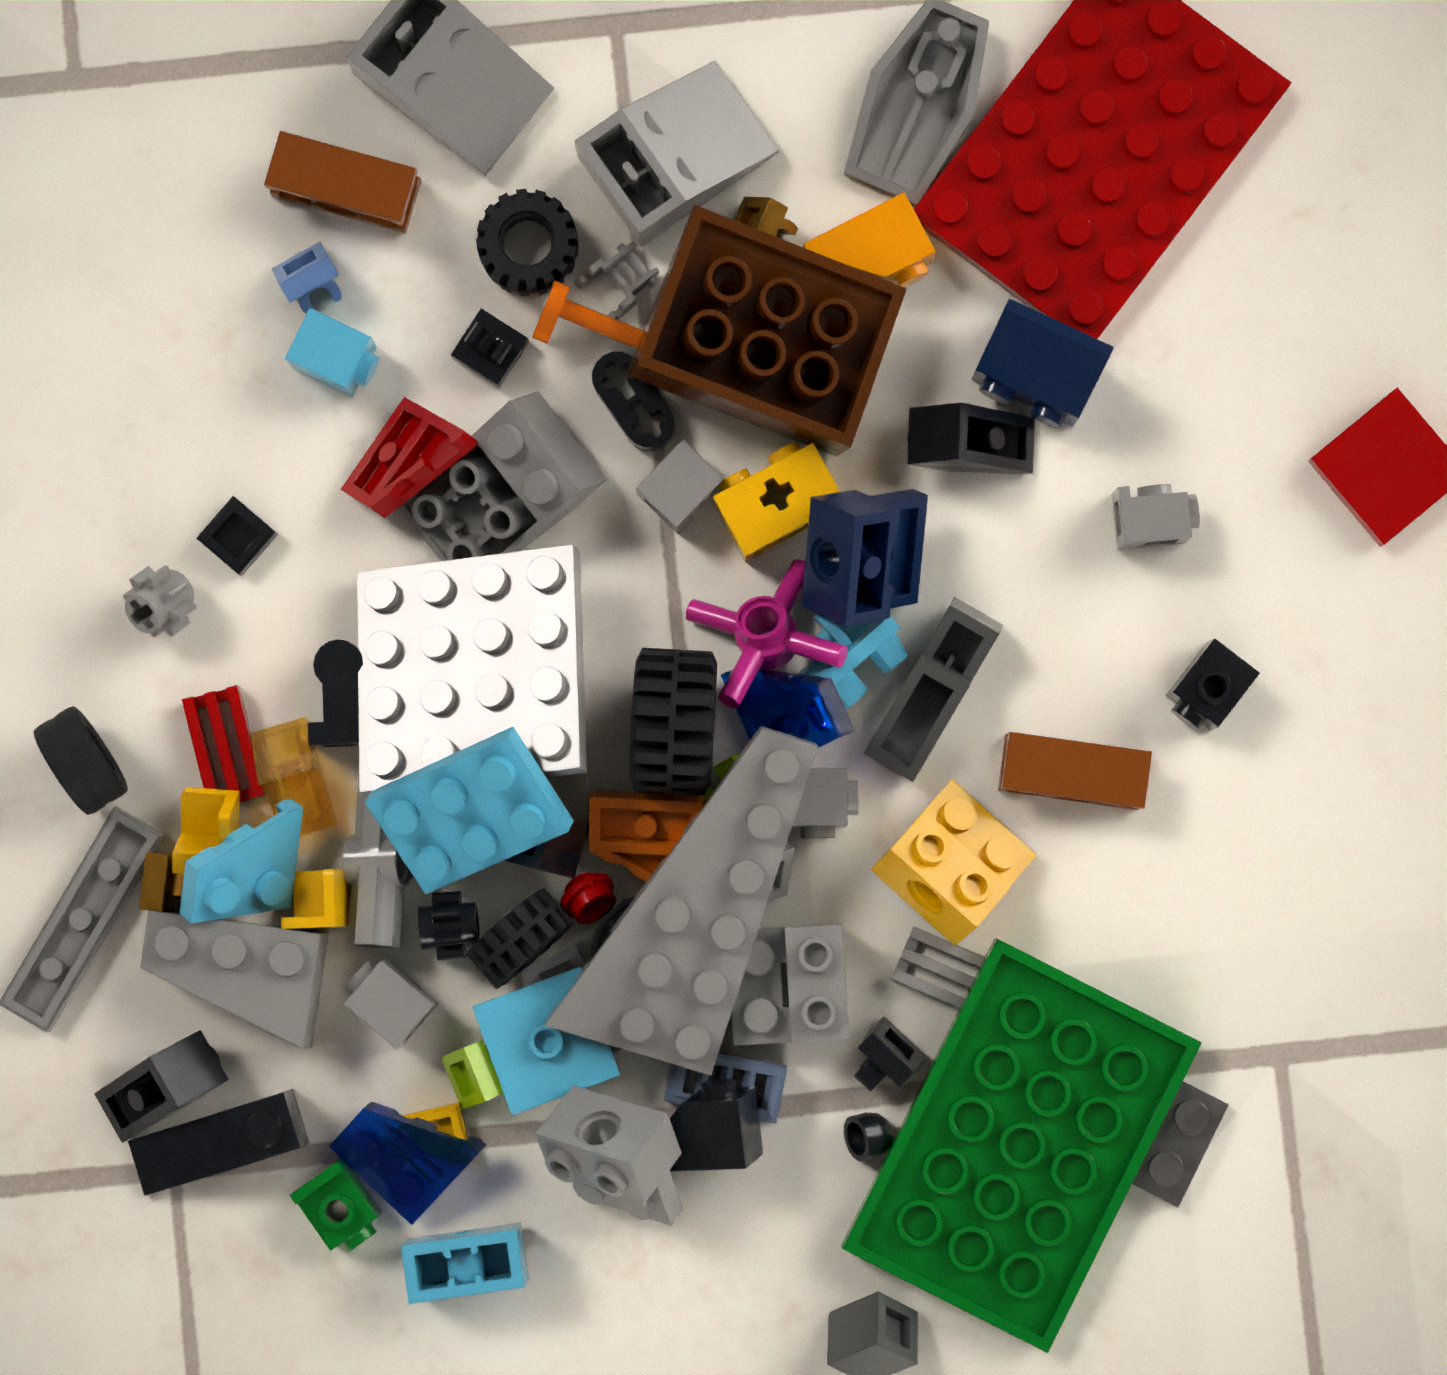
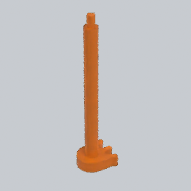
[532,280,643,349]

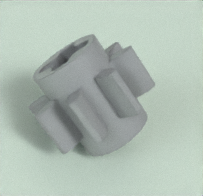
[123,565,196,637]

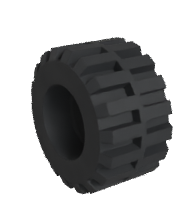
[629,648,717,795]

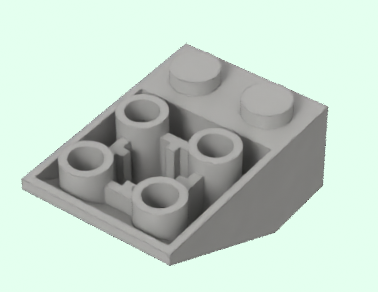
[346,0,554,176]
[574,60,779,247]
[399,391,607,561]

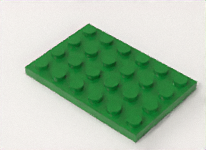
[841,938,1202,1353]

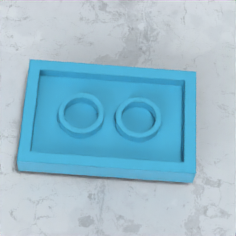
[365,726,574,894]

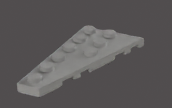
[545,726,818,1076]

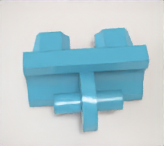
[799,614,908,709]

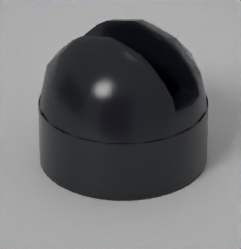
[844,1112,893,1161]

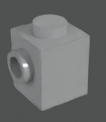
[792,768,858,838]

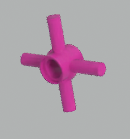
[686,559,847,708]

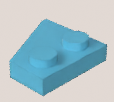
[180,799,303,923]

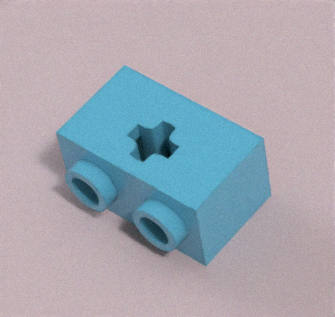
[401,1222,529,1304]

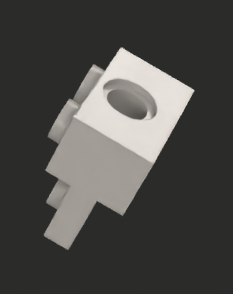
[732,924,849,1046]
[535,1086,683,1226]

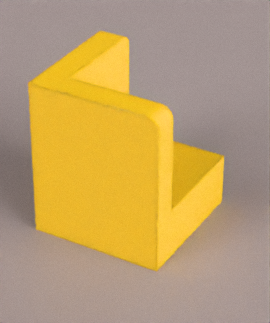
[172,787,240,874]
[281,869,351,929]

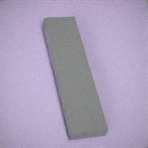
[0,806,166,1032]

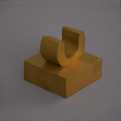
[734,196,798,237]
[139,852,184,912]

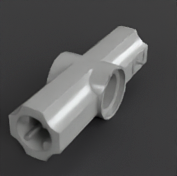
[342,778,413,948]

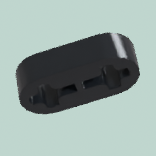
[592,352,674,451]

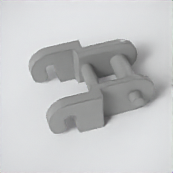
[574,241,660,320]

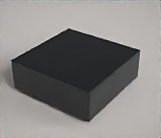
[196,496,278,577]

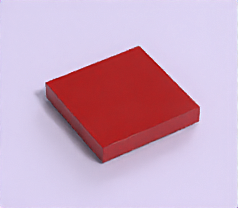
[1308,387,1447,547]

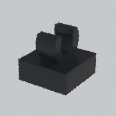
[451,308,529,388]
[854,1016,925,1092]

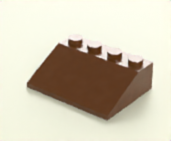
[627,205,907,457]

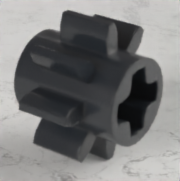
[418,891,480,961]

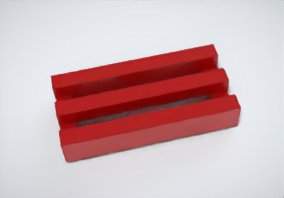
[182,685,267,802]

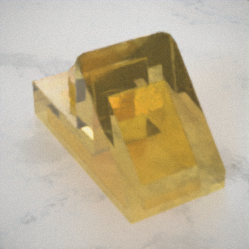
[251,717,338,837]

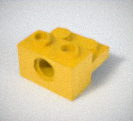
[870,779,1037,946]

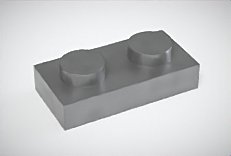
[1132,1081,1229,1207]

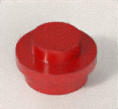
[560,872,616,924]

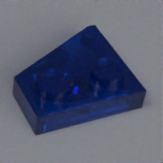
[721,669,855,749]
[329,1101,486,1225]

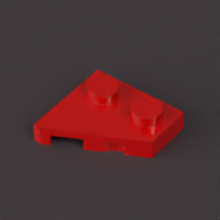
[340,397,478,518]

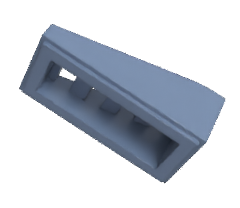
[664,1052,787,1124]

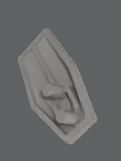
[844,0,989,206]

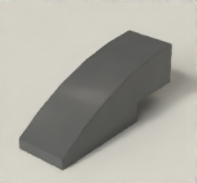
[864,597,1003,782]

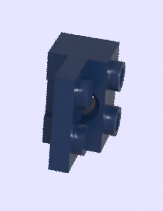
[802,489,928,627]

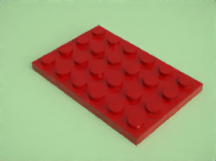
[914,0,1292,339]

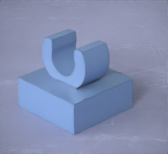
[272,242,341,314]

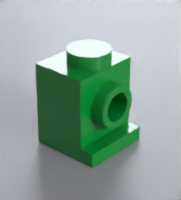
[289,1157,382,1252]

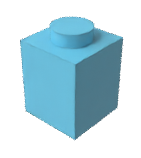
[285,308,380,397]

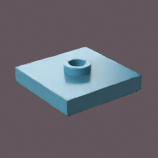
[472,966,621,1115]

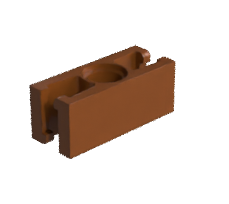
[264,131,421,234]
[997,732,1152,810]

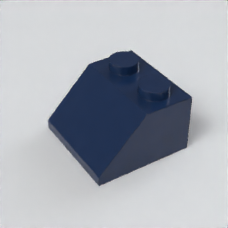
[971,298,1114,428]

